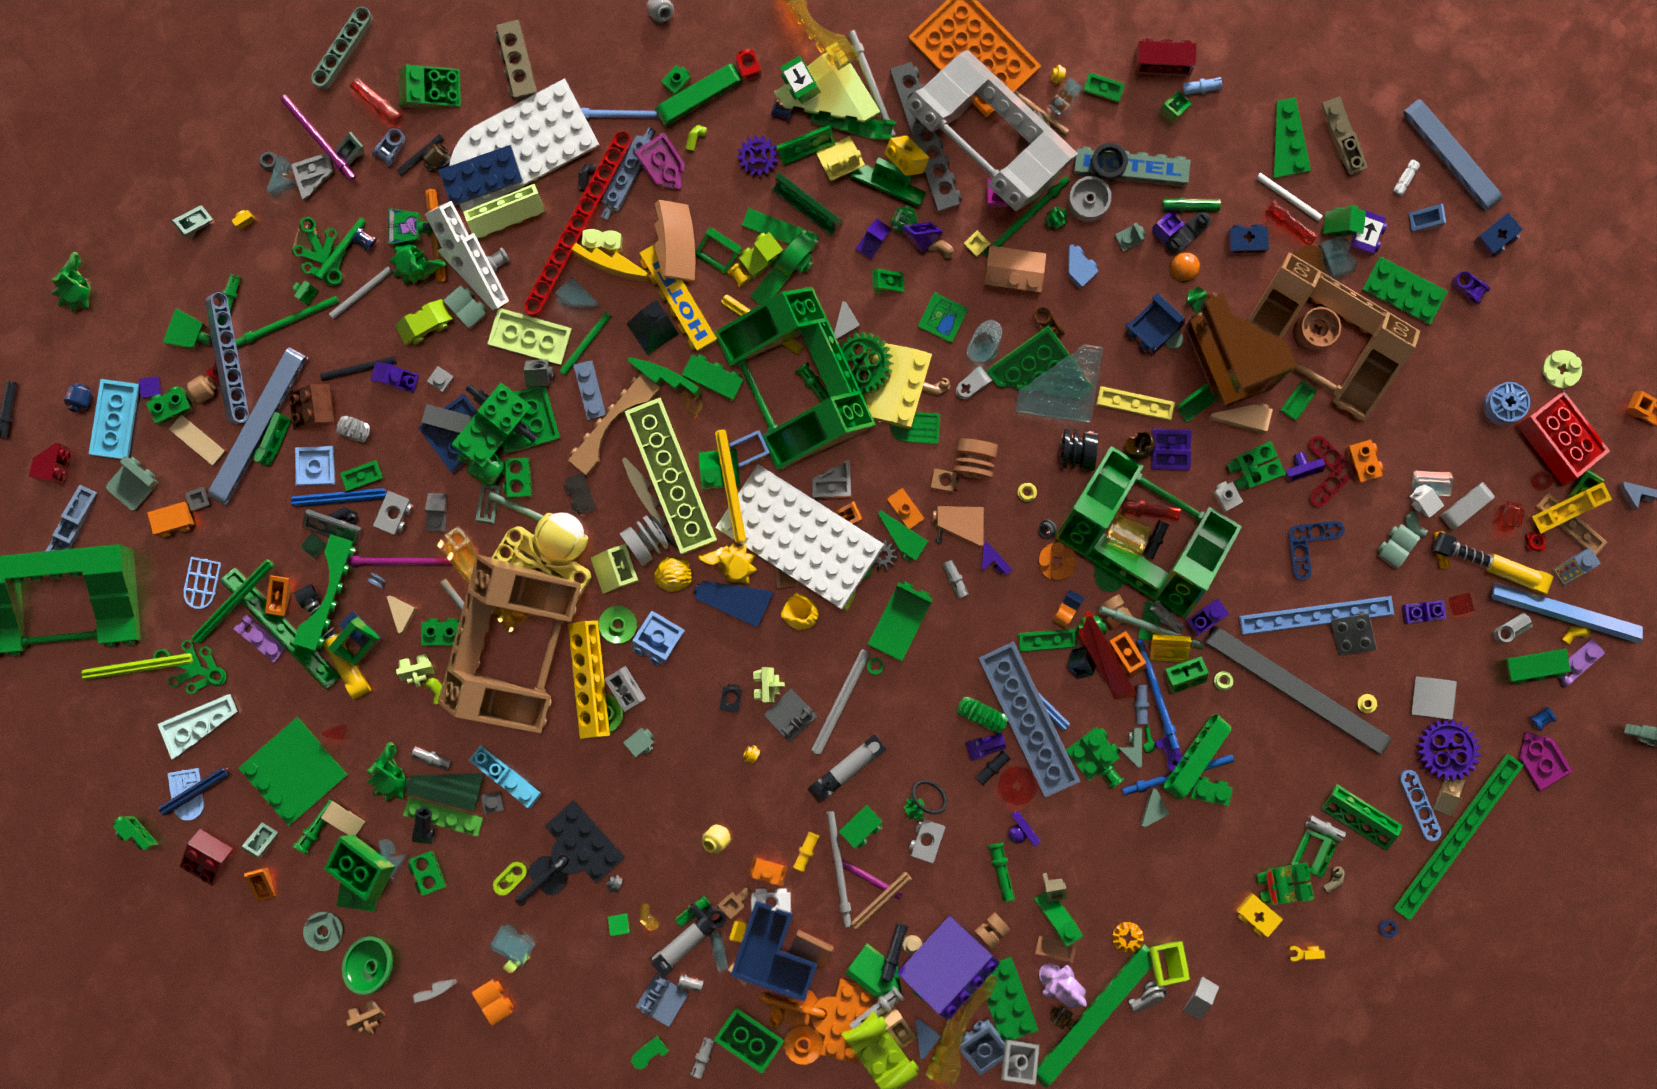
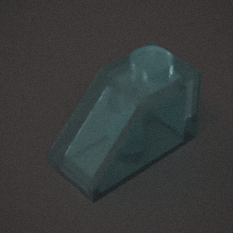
[555,277,600,309]

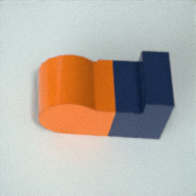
[1052,589,1085,628]

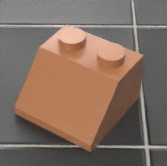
[788,930,833,970]

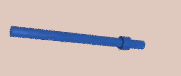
[1136,639,1180,750]
[1122,755,1234,796]

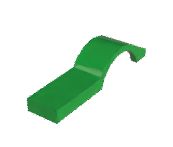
[810,111,897,140]
[750,230,819,305]

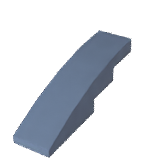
[46,485,97,551]

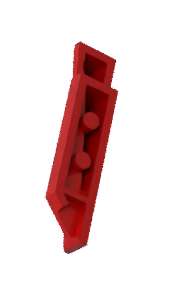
[1079,611,1136,700]

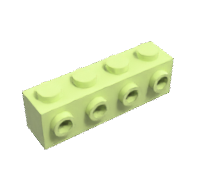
[464,184,545,238]

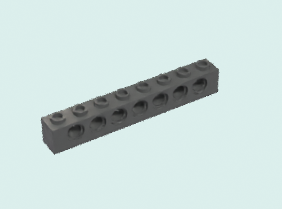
[890,62,962,214]

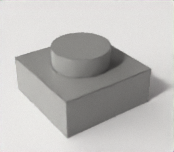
[427,366,454,393]

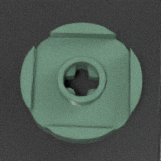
[303,912,343,951]

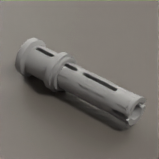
[850,986,905,1029]

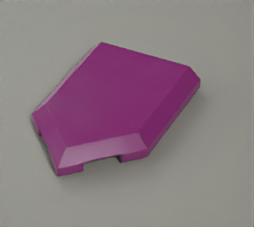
[634,132,685,190]
[1520,732,1573,792]

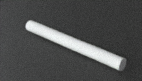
[1256,173,1323,222]

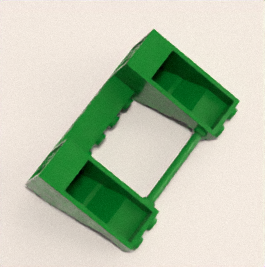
[715,287,876,470]
[1054,446,1242,619]
[0,544,141,657]

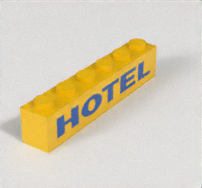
[639,245,717,353]

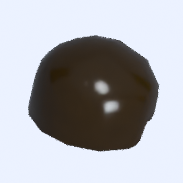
[1125,432,1156,460]

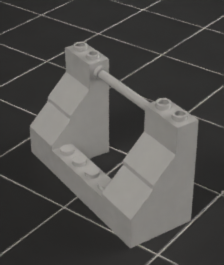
[903,50,1078,211]

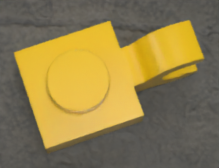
[1289,946,1325,961]

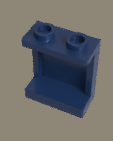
[1125,293,1185,355]

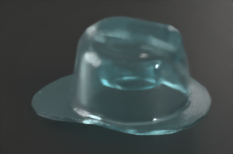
[967,320,1003,363]

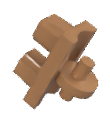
[346,1000,385,1035]

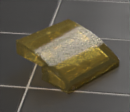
[1105,512,1151,556]

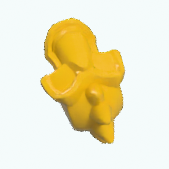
[698,544,757,585]

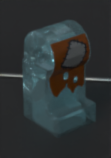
[1048,77,1083,116]

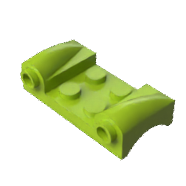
[842,1011,920,1089]

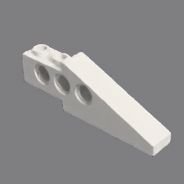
[425,201,509,310]

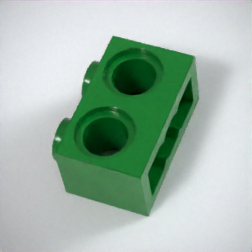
[502,458,532,499]
[1164,657,1209,695]
[408,851,446,896]

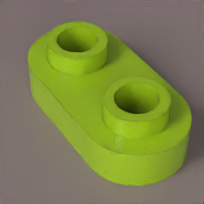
[493,862,527,895]

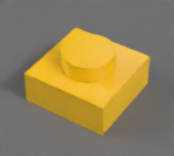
[232,210,255,230]

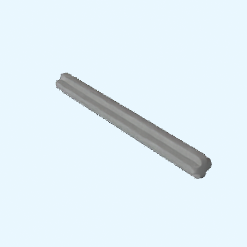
[811,650,870,755]

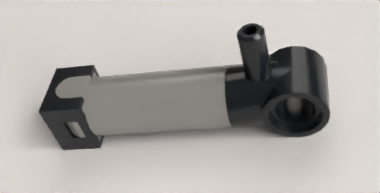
[807,734,887,804]
[649,903,726,978]

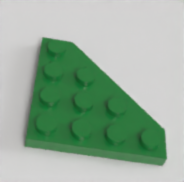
[986,325,1093,398]

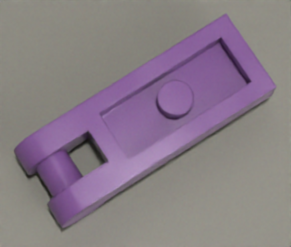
[233,614,286,663]
[1559,638,1605,688]

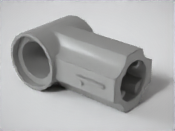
[1493,612,1533,644]

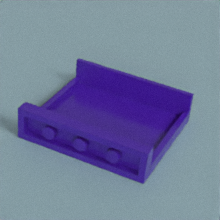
[897,916,1001,1021]

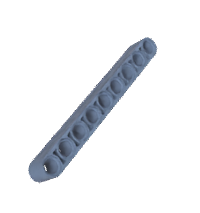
[207,347,307,506]

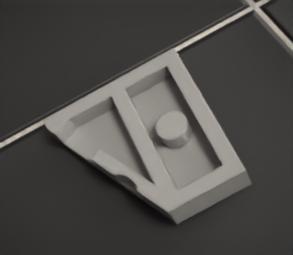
[291,153,334,200]
[812,460,851,499]

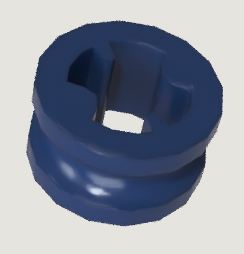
[1379,920,1398,938]

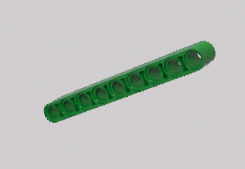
[1036,944,1153,1088]

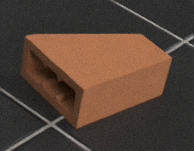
[932,506,984,547]

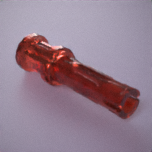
[350,78,402,125]
[1265,199,1319,245]
[1121,497,1181,521]

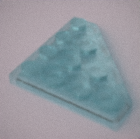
[1015,344,1103,423]

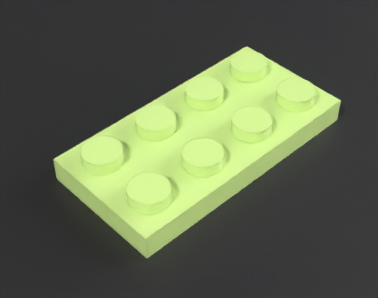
[488,308,572,366]

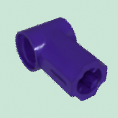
[965,733,1006,761]

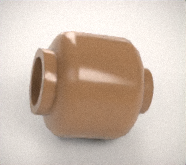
[186,375,216,404]

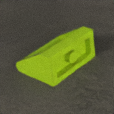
[1149,941,1190,987]

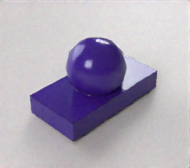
[1009,811,1040,847]

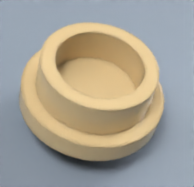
[903,935,922,955]

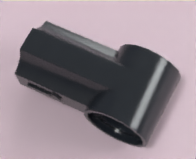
[412,807,434,844]

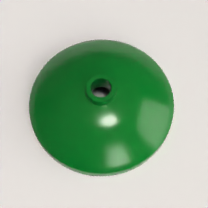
[342,936,393,995]

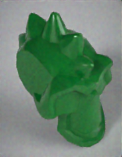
[389,245,446,285]
[51,252,91,312]
[366,742,406,802]

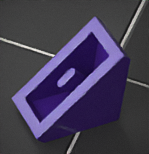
[902,222,943,252]

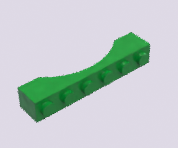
[293,534,355,653]

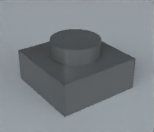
[185,487,211,512]
[481,791,504,814]

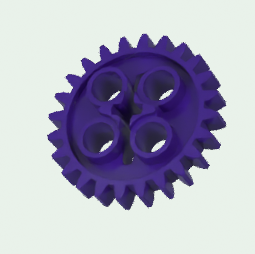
[1417,719,1481,782]

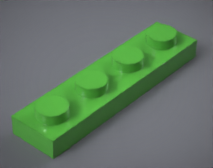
[403,797,484,837]

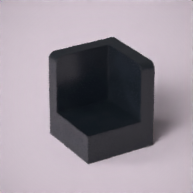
[1067,647,1096,679]

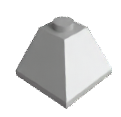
[1001,1040,1039,1085]

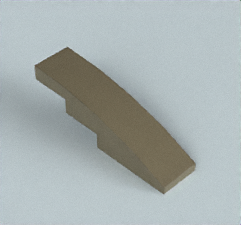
[622,457,669,528]

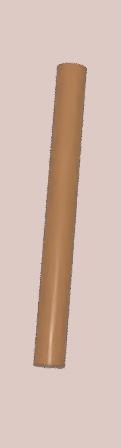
[1014,91,1069,136]

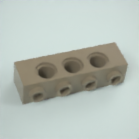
[494,20,537,101]

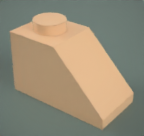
[879,1005,917,1049]

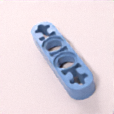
[1399,770,1441,841]

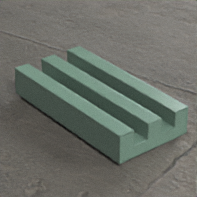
[475,483,501,524]

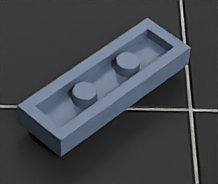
[574,360,606,421]

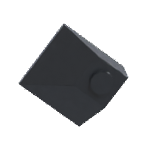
[626,300,679,356]

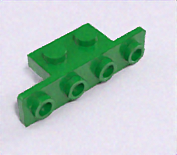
[850,157,926,207]

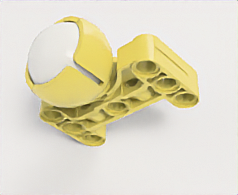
[492,513,591,603]

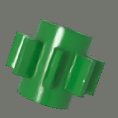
[1045,206,1069,230]
[903,797,925,822]

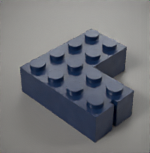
[730,900,817,1002]

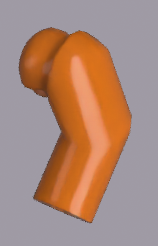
[768,1005,784,1029]

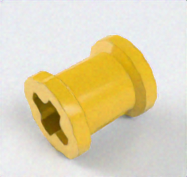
[727,262,752,287]

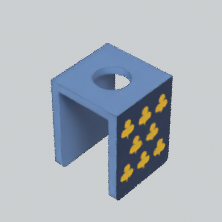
[729,430,770,469]

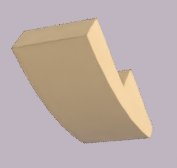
[321,801,365,836]

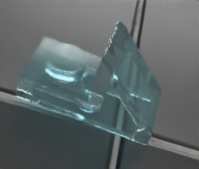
[266,156,297,196]
[379,839,408,878]

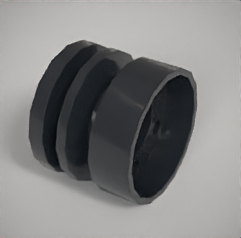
[1059,428,1098,471]

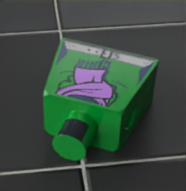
[388,208,432,248]

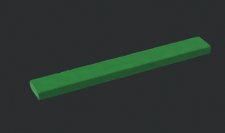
[220,568,341,690]

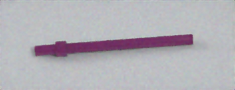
[280,95,356,181]
[346,556,452,567]

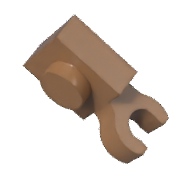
[718,887,752,920]

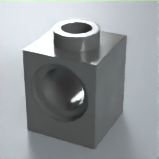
[524,360,553,387]

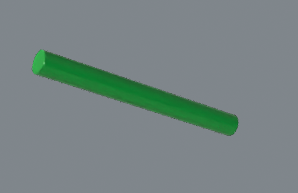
[315,217,366,280]
[559,312,611,376]

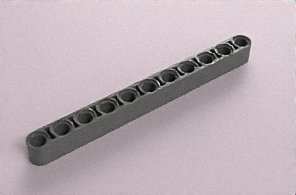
[1204,626,1392,756]

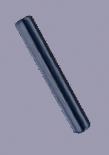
[158,768,228,816]

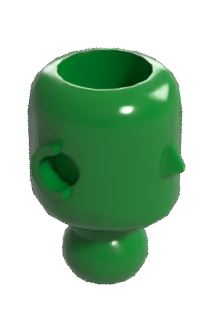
[456,452,505,486]

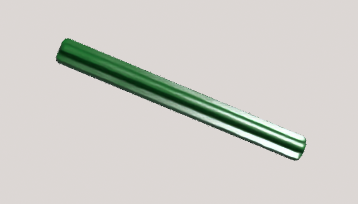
[191,559,274,644]

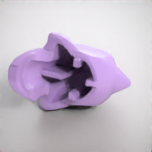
[1038,963,1086,1008]

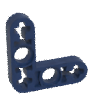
[1288,521,1345,581]

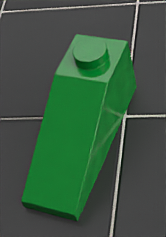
[878,510,928,562]
[1034,892,1083,949]

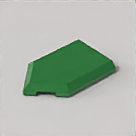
[844,943,902,998]

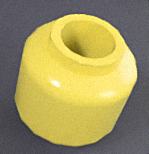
[702,825,731,854]

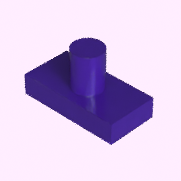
[1285,452,1325,483]

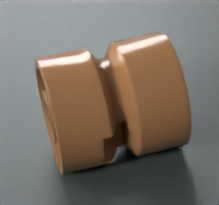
[1098,594,1133,630]
[975,912,1012,949]

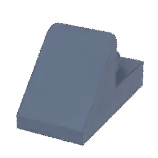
[1618,482,1657,510]

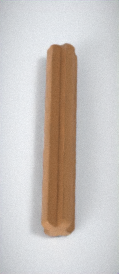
[851,872,912,930]

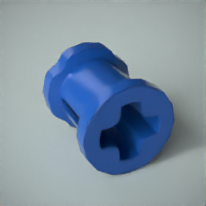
[1530,707,1557,731]

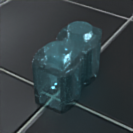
[1319,235,1357,279]
[489,925,535,966]

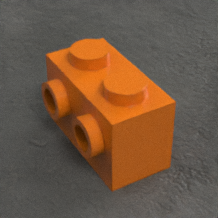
[1346,440,1384,484]
[147,502,194,538]
[1109,631,1147,678]

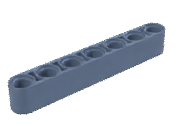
[1403,99,1503,211]
[205,292,249,425]

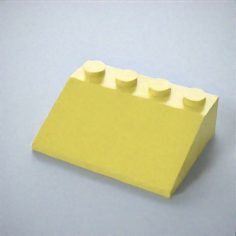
[862,343,932,430]

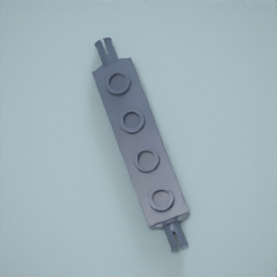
[601,127,655,220]

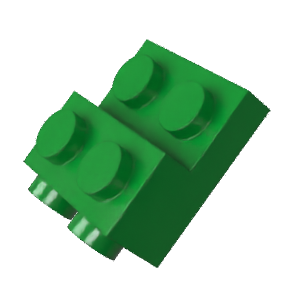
[1066,727,1120,781]
[112,816,159,851]

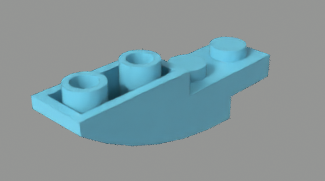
[469,745,542,809]

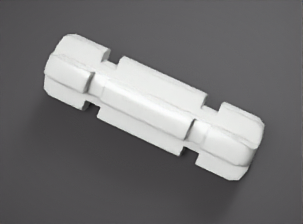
[1394,160,1420,195]

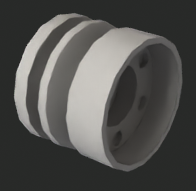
[620,515,670,566]

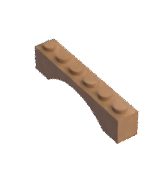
[568,373,661,477]

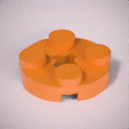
[1038,542,1077,581]

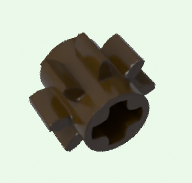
[1050,1006,1074,1030]

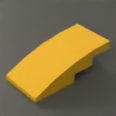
[572,243,650,283]

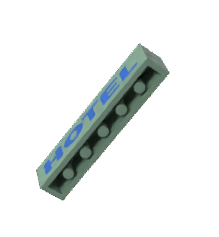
[1073,147,1191,186]

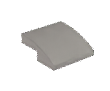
[1412,676,1457,720]
[413,979,457,1002]

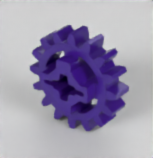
[737,135,779,177]

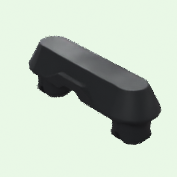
[1166,212,1211,254]

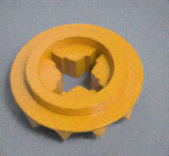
[1112,922,1144,953]

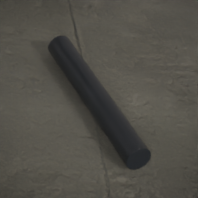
[396,134,444,176]

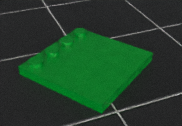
[239,717,348,826]

